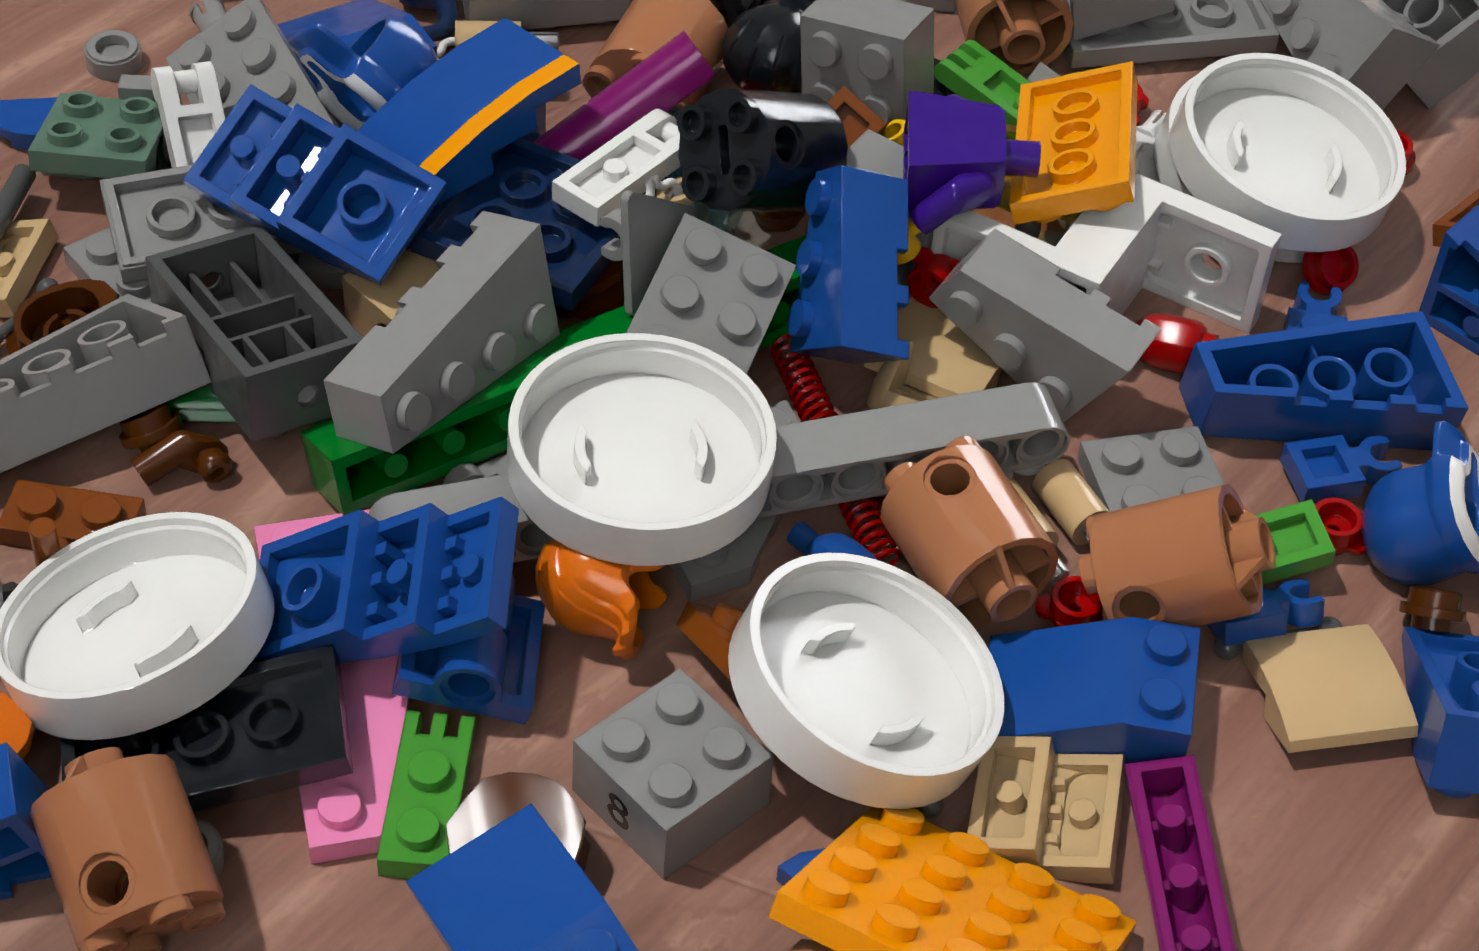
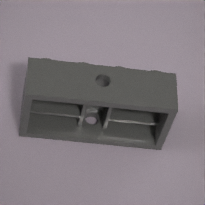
[145,224,363,442]

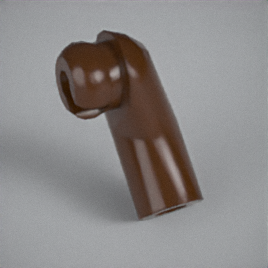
[131,430,232,486]

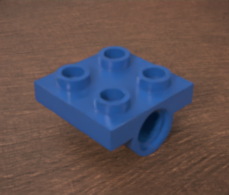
[392,575,545,725]

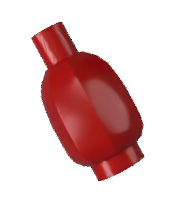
[1135,313,1219,374]

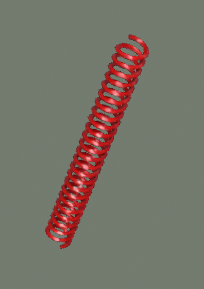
[771,333,901,566]

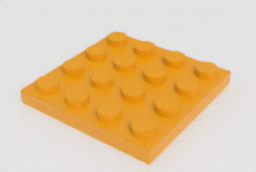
[768,807,1137,951]

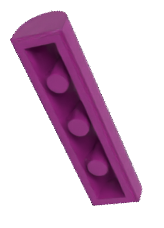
[532,30,715,160]
[1125,755,1236,951]

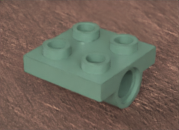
[28,91,168,181]

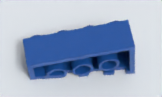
[1179,311,1469,450]

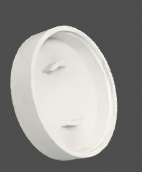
[1169,53,1406,252]
[507,333,777,566]
[0,512,274,740]
[728,553,1004,809]

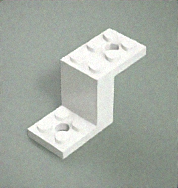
[931,173,1282,334]

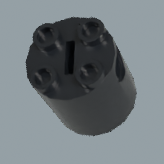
[677,88,848,212]

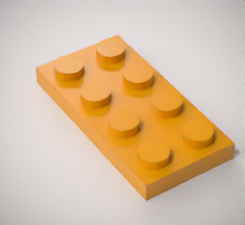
[1009,61,1138,225]

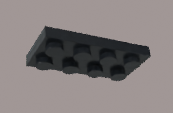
[60,644,353,812]

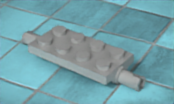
[166,0,340,128]

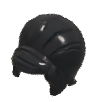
[722,0,815,93]

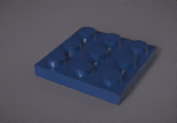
[410,138,657,311]

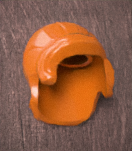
[535,538,668,661]

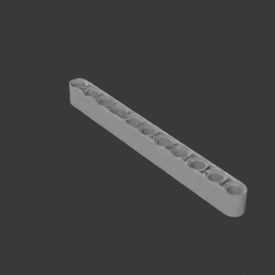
[369,382,1070,562]

